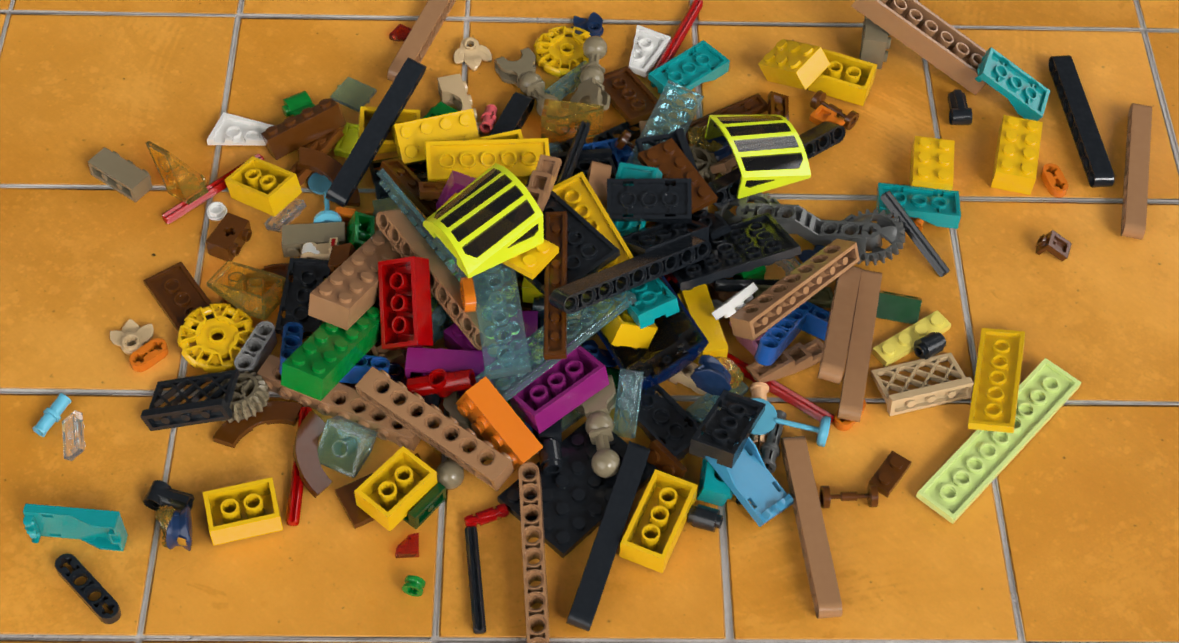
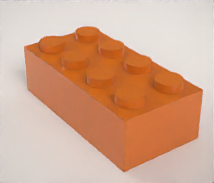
[456,376,543,472]

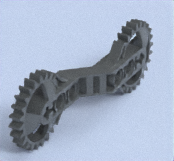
[714,192,905,266]

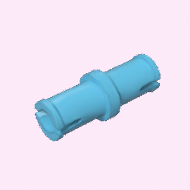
[32,393,72,437]

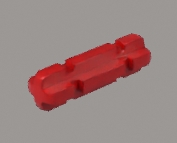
[464,503,509,527]

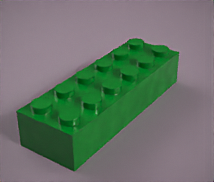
[281,307,381,401]

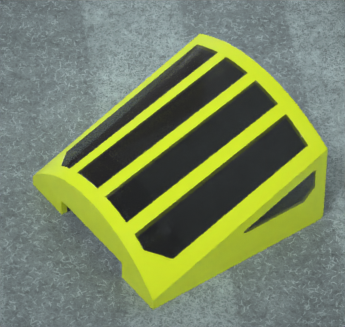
[705,114,811,199]
[423,163,544,279]

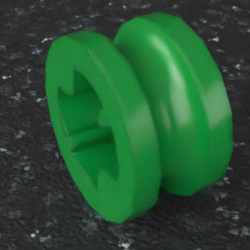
[402,575,426,597]

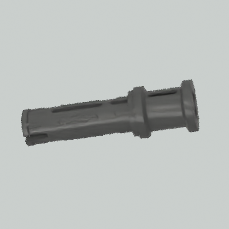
[760,410,787,473]

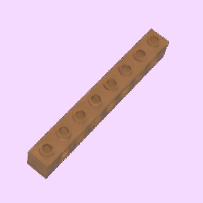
[730,239,860,341]
[256,354,421,451]
[355,366,514,491]

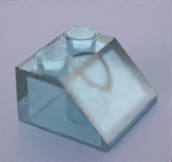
[318,416,378,478]

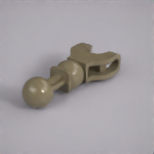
[569,36,610,124]
[494,47,561,119]
[575,375,621,478]
[436,391,475,489]

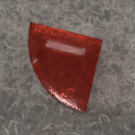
[389,24,412,41]
[395,533,419,558]

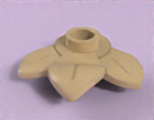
[454,37,492,71]
[110,319,154,355]

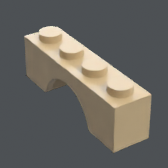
[437,74,482,134]

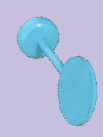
[308,172,342,223]
[750,398,831,447]

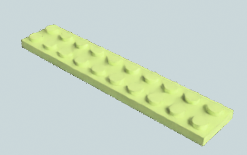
[916,358,1082,524]

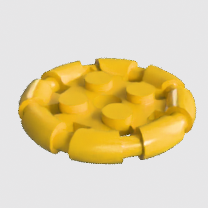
[533,26,591,78]
[177,303,255,373]

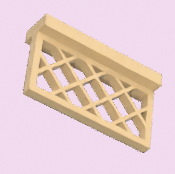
[870,353,974,416]

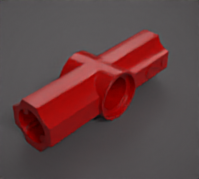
[406,369,476,397]

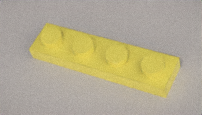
[872,310,951,367]

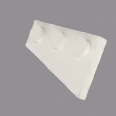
[629,25,671,78]
[207,112,274,146]
[712,282,758,320]

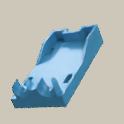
[705,437,794,527]

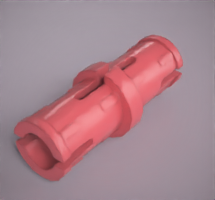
[479,104,498,133]

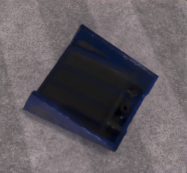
[591,276,709,391]

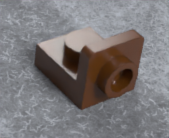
[1036,230,1072,262]

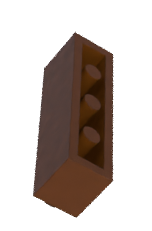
[261,98,346,160]

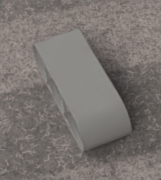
[234,321,277,374]

